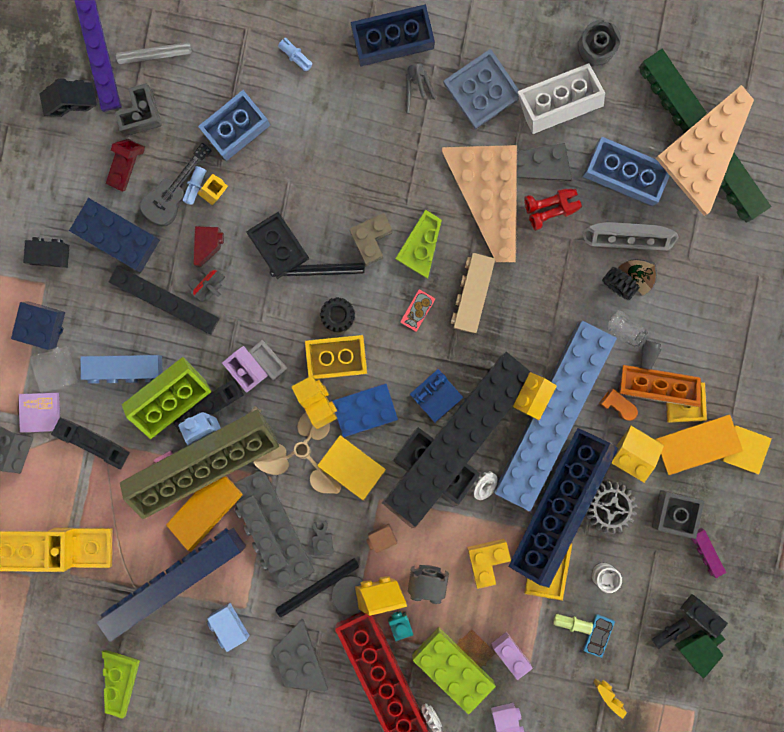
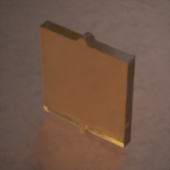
[457,629,495,668]

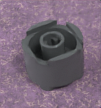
[578,20,621,66]
[407,565,449,604]

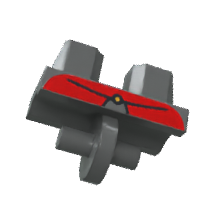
[189,265,225,302]

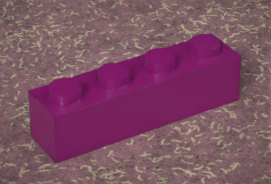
[691,528,727,578]

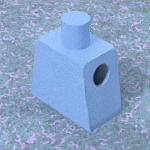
[178,412,221,446]

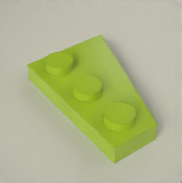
[395,210,442,279]
[102,650,140,719]

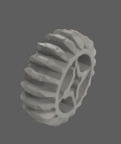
[586,481,637,534]

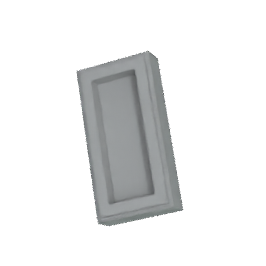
[249,340,288,381]

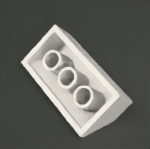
[518,63,605,134]

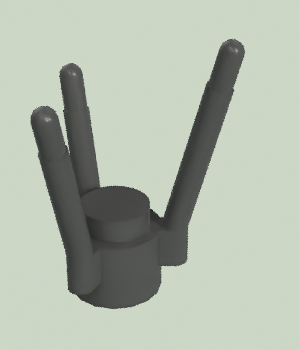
[406,64,436,114]

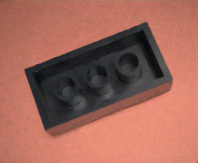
[392,427,481,506]

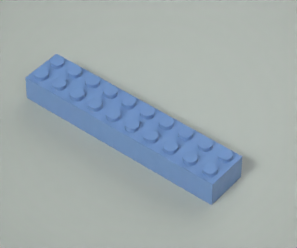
[494,321,617,511]

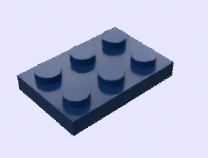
[332,384,398,437]

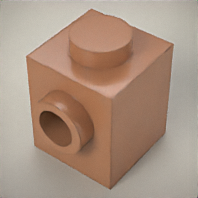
[366,524,397,553]

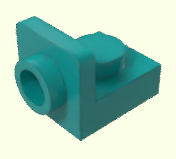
[388,611,414,641]

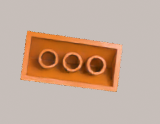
[618,365,701,407]

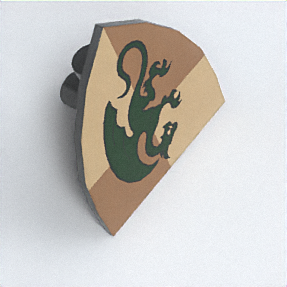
[618,259,657,296]

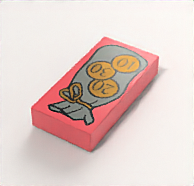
[400,289,435,332]

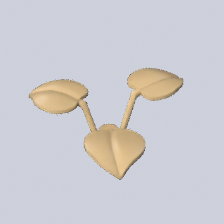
[254,412,342,494]

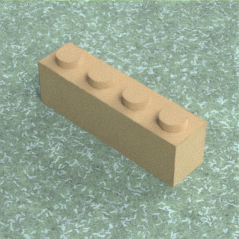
[451,253,495,334]

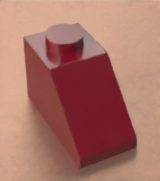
[194,226,224,267]

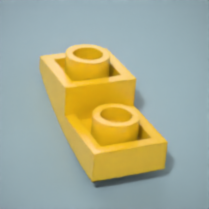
[594,679,627,719]

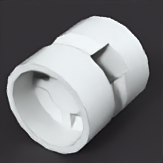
[592,563,622,593]

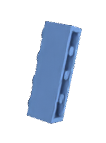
[81,355,162,383]

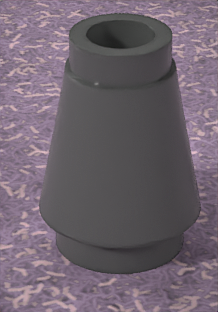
[641,340,662,370]

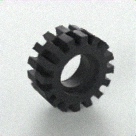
[602,267,640,301]
[320,297,355,332]

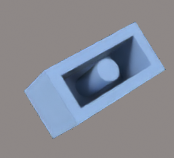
[207,603,250,652]

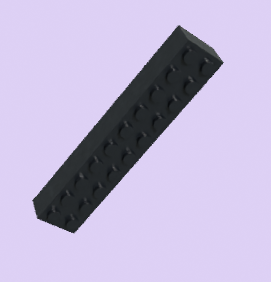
[382,351,532,528]

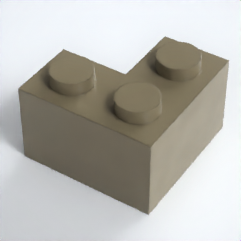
[349,213,392,266]

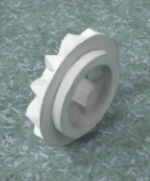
[471,471,498,500]
[421,703,442,732]

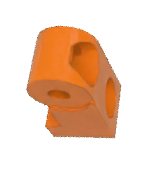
[598,389,638,421]

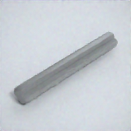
[116,42,192,64]

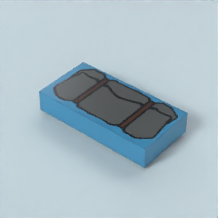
[583,614,615,658]

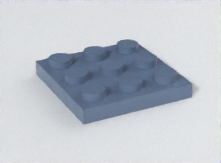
[443,49,519,130]

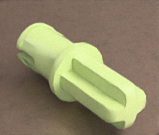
[553,614,593,635]

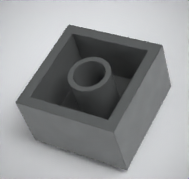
[652,490,705,539]

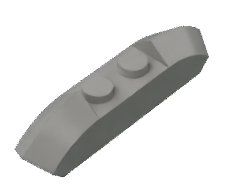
[581,222,679,251]

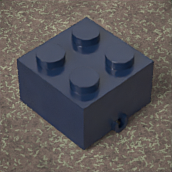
[11,301,65,350]

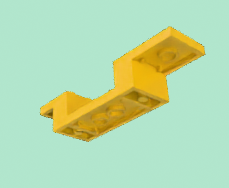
[0,528,113,572]

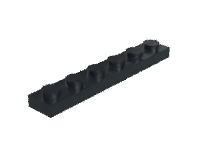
[109,266,220,335]

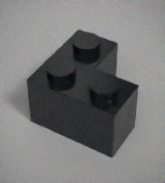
[39,78,97,117]

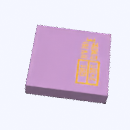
[19,393,60,432]

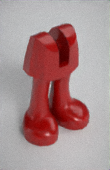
[524,189,582,231]

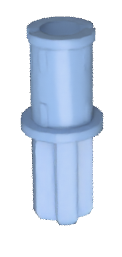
[278,38,312,71]
[183,166,207,205]

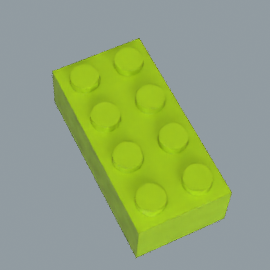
[121,357,212,439]
[412,627,496,715]

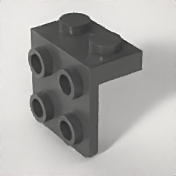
[0,426,33,474]

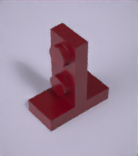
[105,139,145,192]

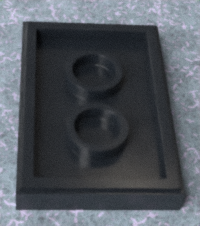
[246,212,309,279]

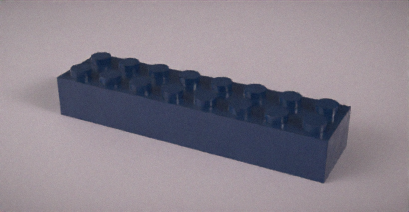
[508,428,618,588]
[96,527,246,642]

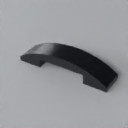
[173,379,244,433]
[51,417,130,470]

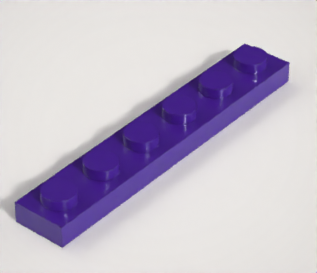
[75,0,122,112]

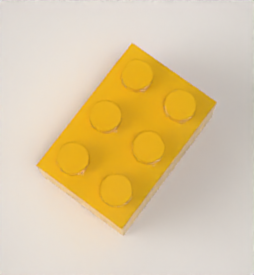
[305,335,367,379]

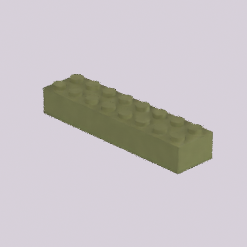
[120,409,279,519]

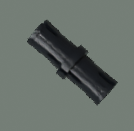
[651,618,691,649]

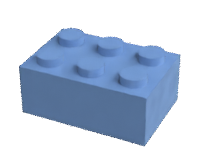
[198,90,270,161]

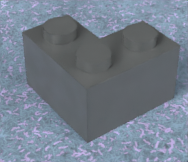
[115,83,162,136]

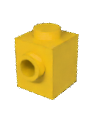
[197,174,228,205]

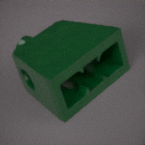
[675,630,726,679]

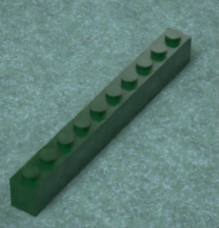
[639,48,772,223]

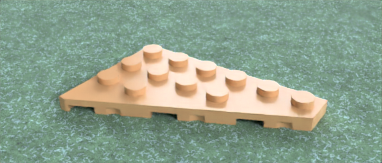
[655,85,754,216]
[442,145,517,262]

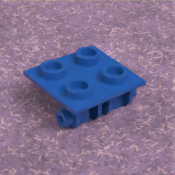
[410,369,463,422]

